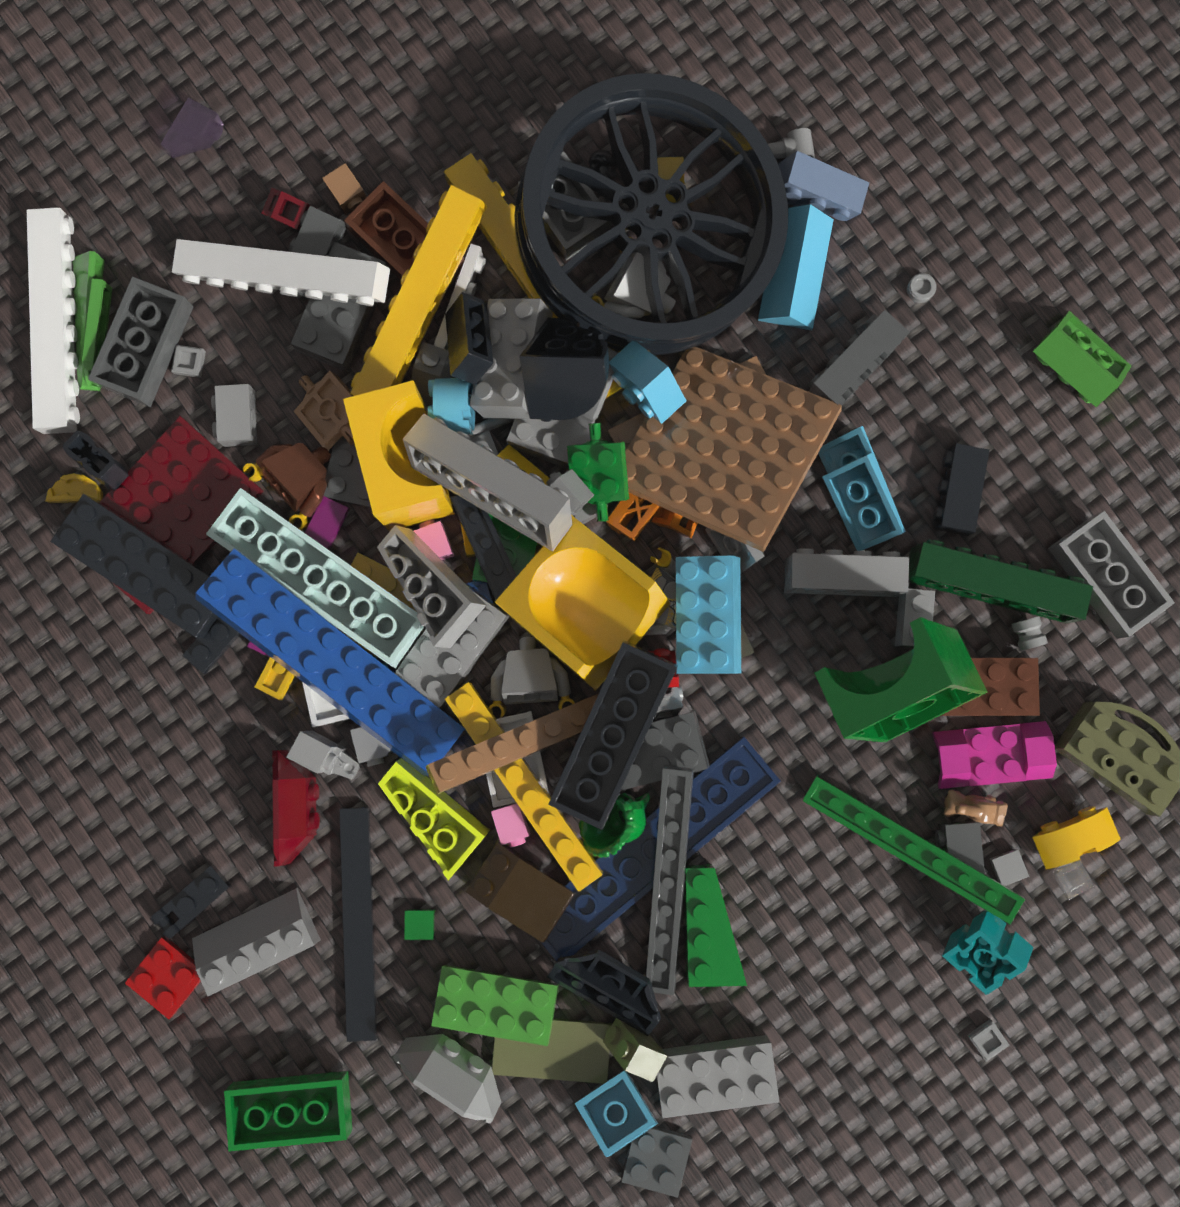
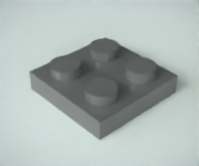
[621,1126,692,1198]

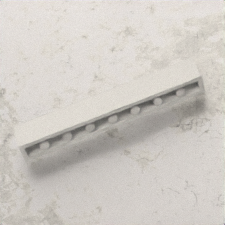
[27,208,80,434]
[172,239,390,306]

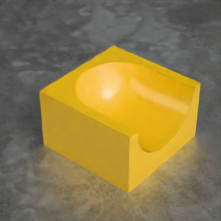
[343,380,455,532]
[495,515,671,691]

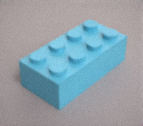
[676,555,741,674]

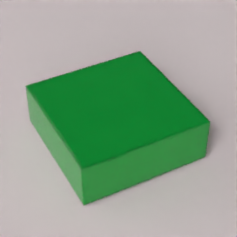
[404,909,435,940]

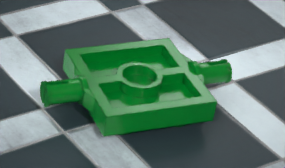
[567,423,629,522]

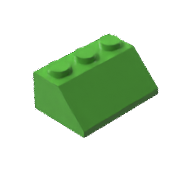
[1033,311,1131,407]

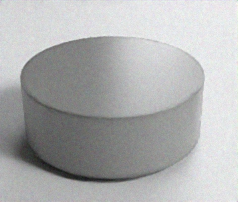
[907,273,936,303]

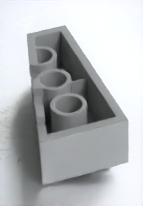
[377,525,486,648]

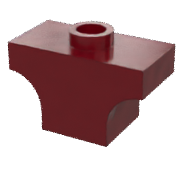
[261,188,319,231]

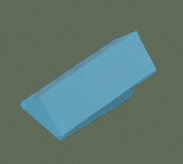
[758,204,833,331]
[818,426,906,551]

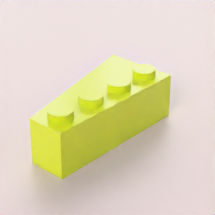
[378,758,490,881]

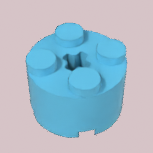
[428,378,475,435]

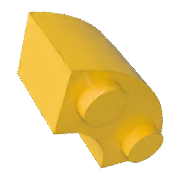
[1032,806,1121,870]

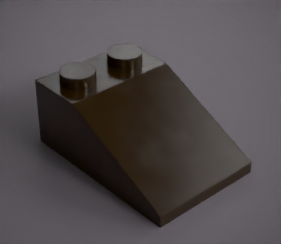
[466,843,576,943]

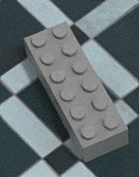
[403,414,572,552]

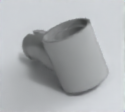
[768,128,815,159]

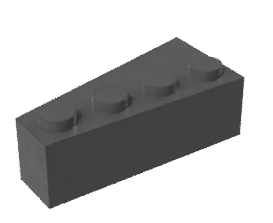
[807,310,910,405]

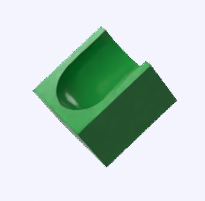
[815,617,987,742]

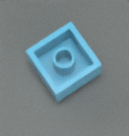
[609,341,686,424]
[575,1071,658,1157]

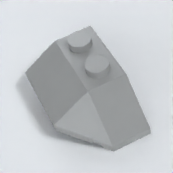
[393,1034,501,1123]

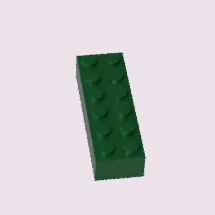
[908,539,1093,624]

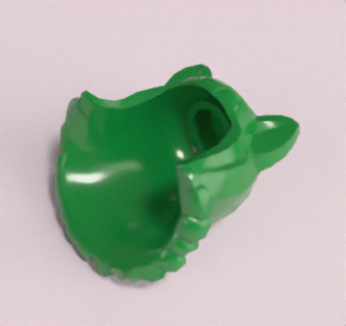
[578,793,650,858]

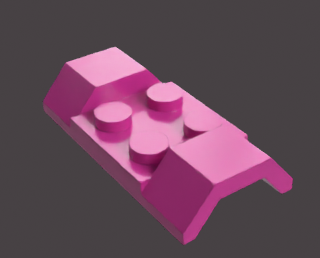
[932,721,1057,789]

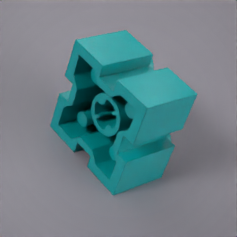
[942,910,1033,995]

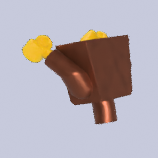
[243,443,331,531]

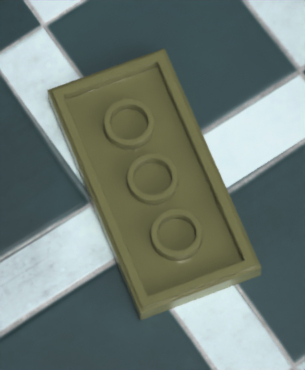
[492,1018,611,1084]

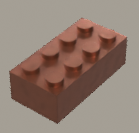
[344,181,465,285]
[940,658,1040,716]

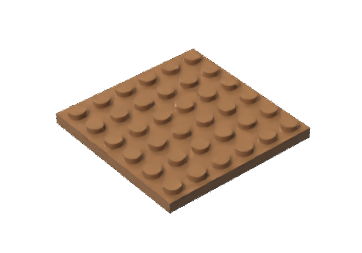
[625,347,842,552]

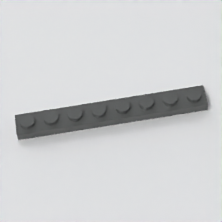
[646,765,694,995]

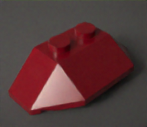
[272,750,320,867]

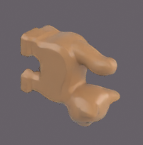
[944,790,1008,826]

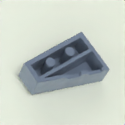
[778,151,869,221]

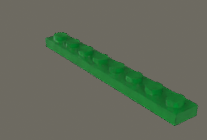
[803,776,1025,925]

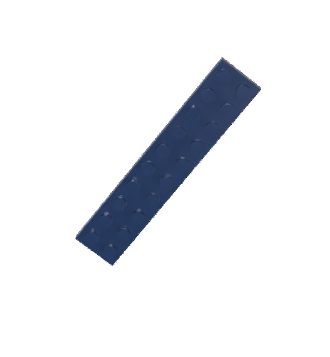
[540,737,781,961]

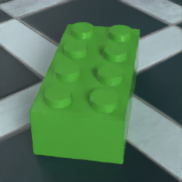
[431,965,559,1046]

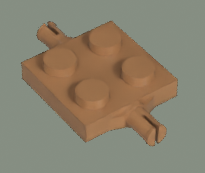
[294,371,355,450]

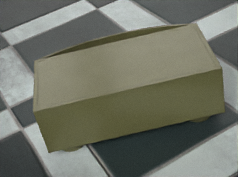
[1055,702,1180,817]

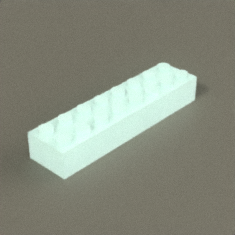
[206,488,426,669]

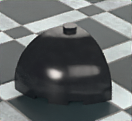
[519,317,609,422]

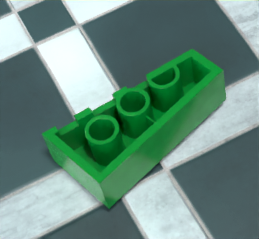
[684,864,747,987]

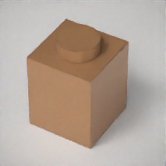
[322,163,367,215]

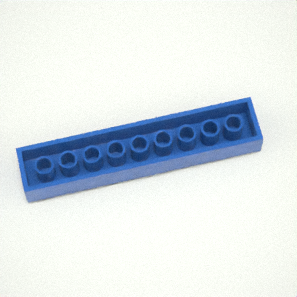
[195,548,465,776]

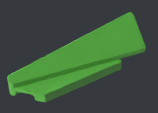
[73,251,112,391]

